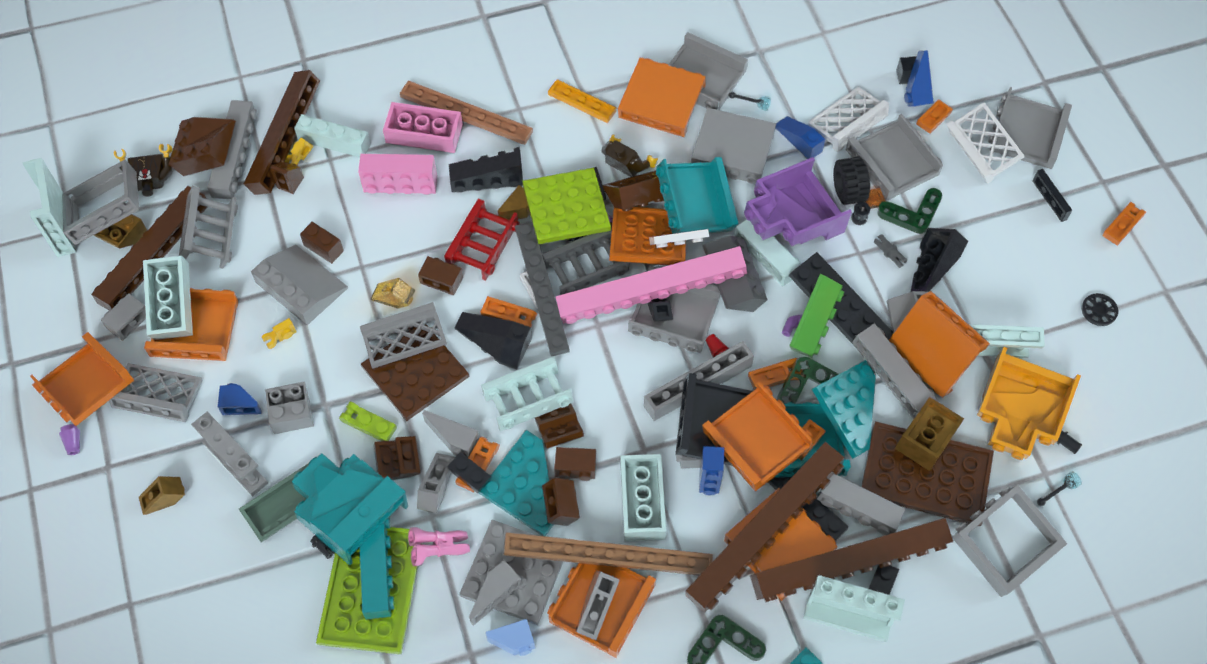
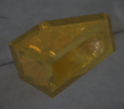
[371,278,415,308]

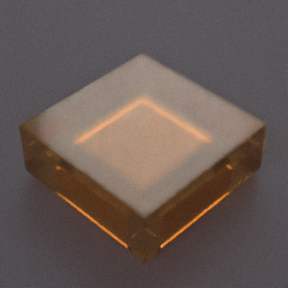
[865,188,885,209]

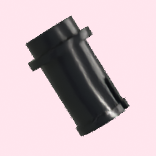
[1057,431,1083,454]
[310,535,335,559]

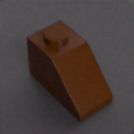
[270,162,304,194]

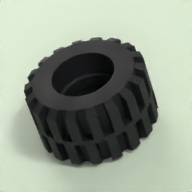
[833,156,870,205]

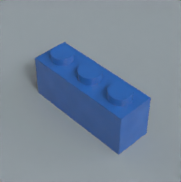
[699,446,724,495]

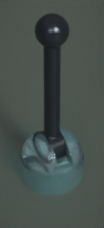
[729,92,771,111]
[1037,471,1082,506]

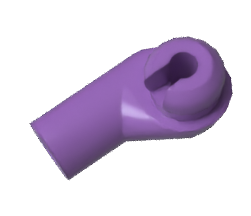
[782,315,802,337]

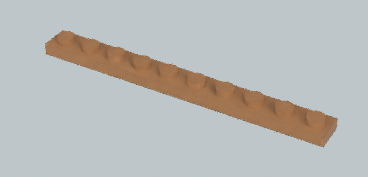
[503,532,713,575]

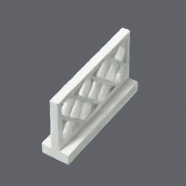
[808,87,889,152]
[946,103,1025,183]

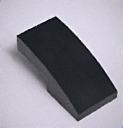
[648,298,673,322]

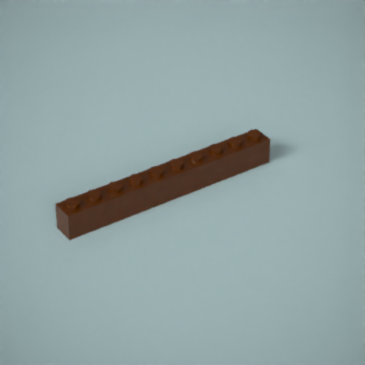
[685,442,845,613]
[750,518,954,602]

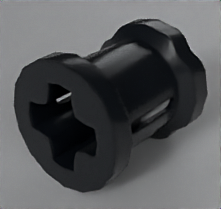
[851,202,870,225]

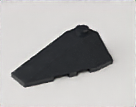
[910,228,968,292]
[454,312,532,370]

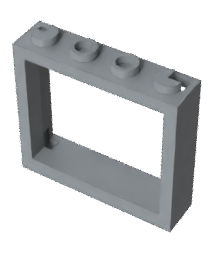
[62,160,140,245]
[952,485,1067,597]

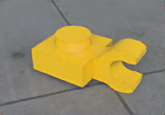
[285,138,314,165]
[262,318,296,349]

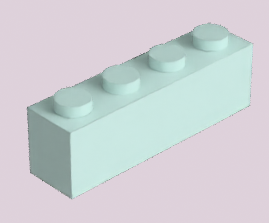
[294,114,371,157]
[734,220,801,286]

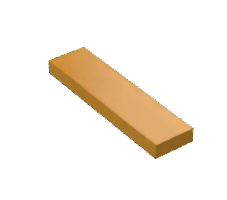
[548,79,617,123]

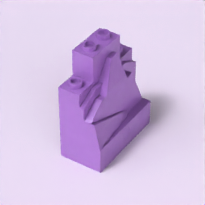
[744,157,852,246]

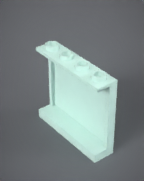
[22,158,76,257]
[803,575,905,642]

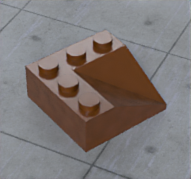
[168,117,236,176]

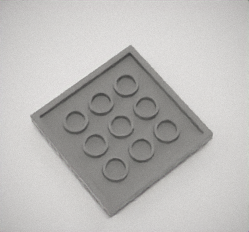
[459,520,564,625]

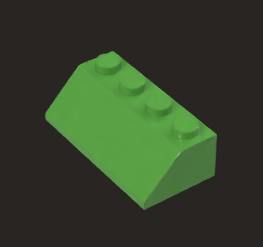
[789,274,844,358]

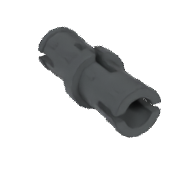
[874,234,907,268]

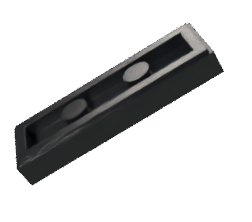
[1032,168,1072,222]

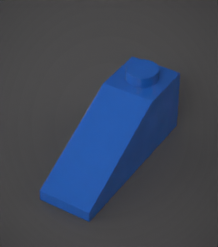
[904,50,934,107]
[776,116,826,159]

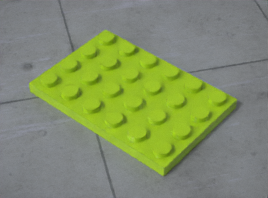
[316,527,422,655]

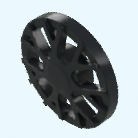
[1081,293,1119,326]

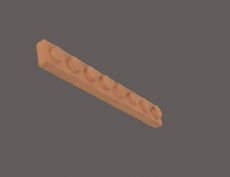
[400,81,533,145]

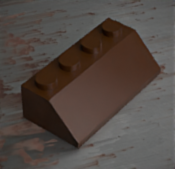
[603,170,664,212]

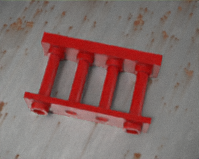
[444,199,520,281]

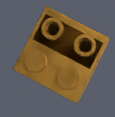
[94,214,147,249]

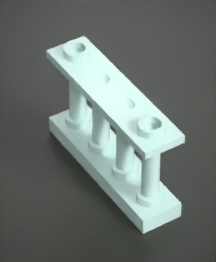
[969,324,1045,358]
[481,356,573,431]

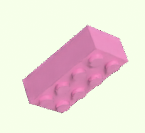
[383,102,463,153]
[358,154,437,194]

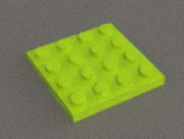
[522,167,611,245]

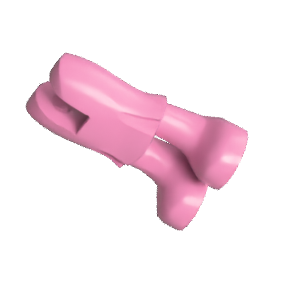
[408,527,470,566]

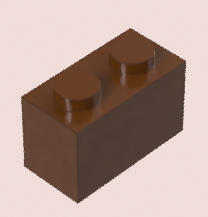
[300,221,344,264]
[418,256,463,296]
[554,447,596,481]
[542,478,580,526]

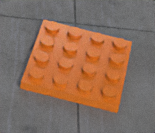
[609,207,686,265]

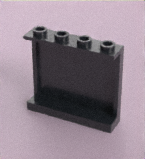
[675,373,757,466]

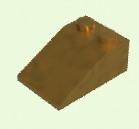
[895,397,964,471]

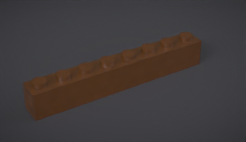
[244,70,320,195]
[91,186,207,311]

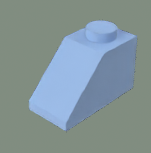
[486,619,535,656]

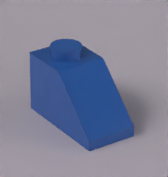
[217,383,262,415]

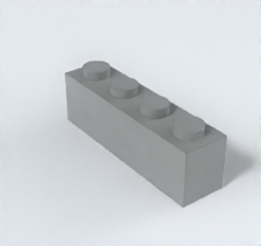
[817,474,905,535]

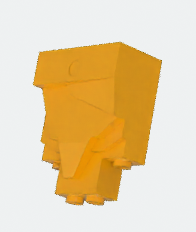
[977,347,1081,460]

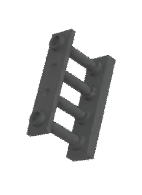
[542,230,629,295]

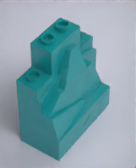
[292,453,408,565]

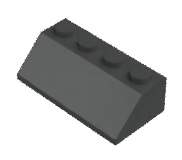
[703,235,768,312]

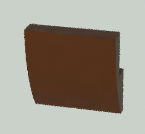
[534,403,584,449]
[373,436,421,480]

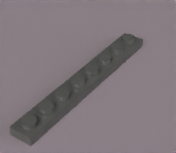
[515,222,570,357]

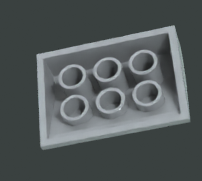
[251,245,348,325]

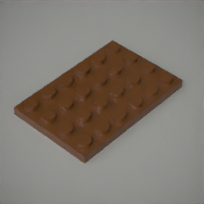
[861,421,994,527]

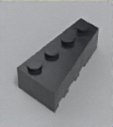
[449,147,523,192]

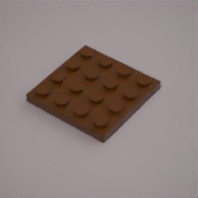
[361,324,470,422]

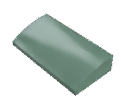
[239,463,309,543]

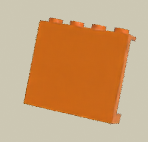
[618,57,706,138]
[144,288,238,361]
[889,291,990,398]
[30,332,134,426]
[702,382,813,492]
[724,488,838,601]
[547,563,656,658]

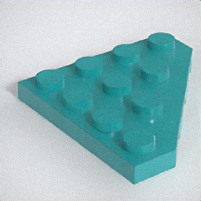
[812,360,876,459]
[479,430,554,536]

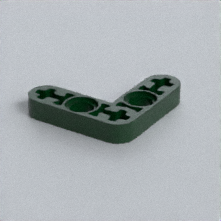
[877,188,943,234]
[777,357,838,404]
[687,615,766,664]

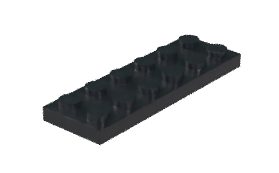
[789,252,893,350]

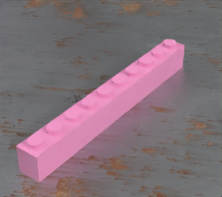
[555,246,747,324]

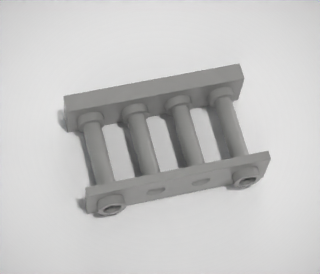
[179,186,238,269]
[191,411,268,497]

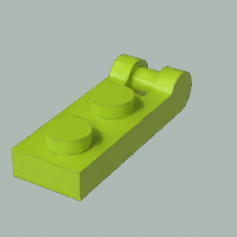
[339,401,397,441]

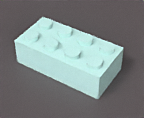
[143,256,193,340]
[620,454,666,541]

